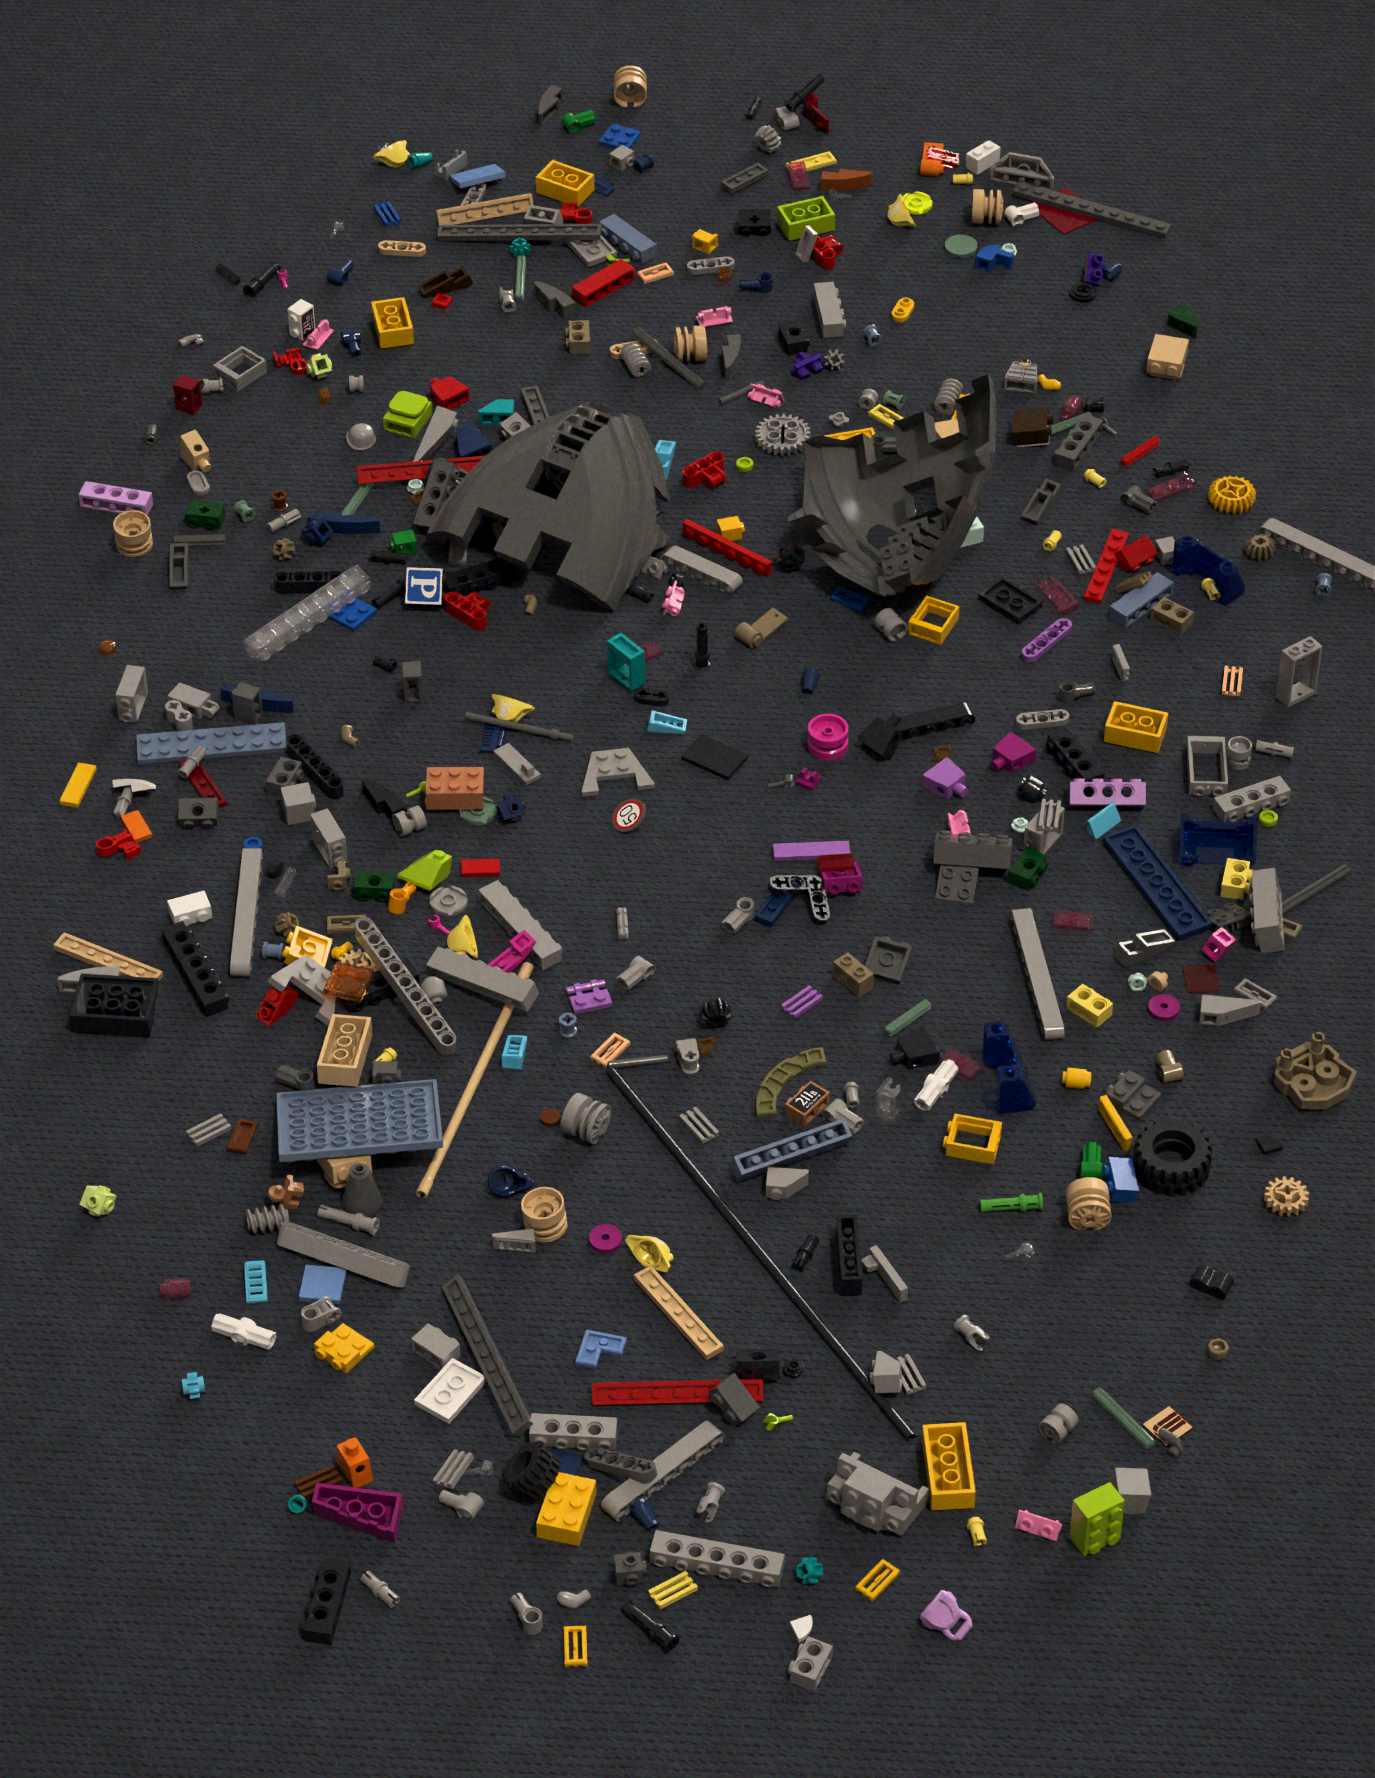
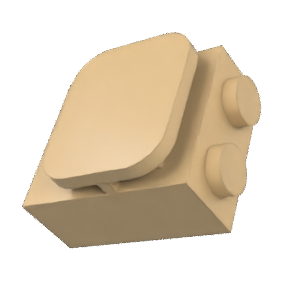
[1147,334,1189,379]
[317,1154,372,1188]

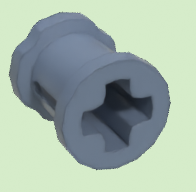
[863,325,883,346]
[1315,573,1332,596]
[262,942,285,961]
[559,1013,577,1038]

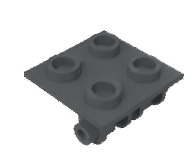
[935,864,979,903]
[1206,903,1252,933]

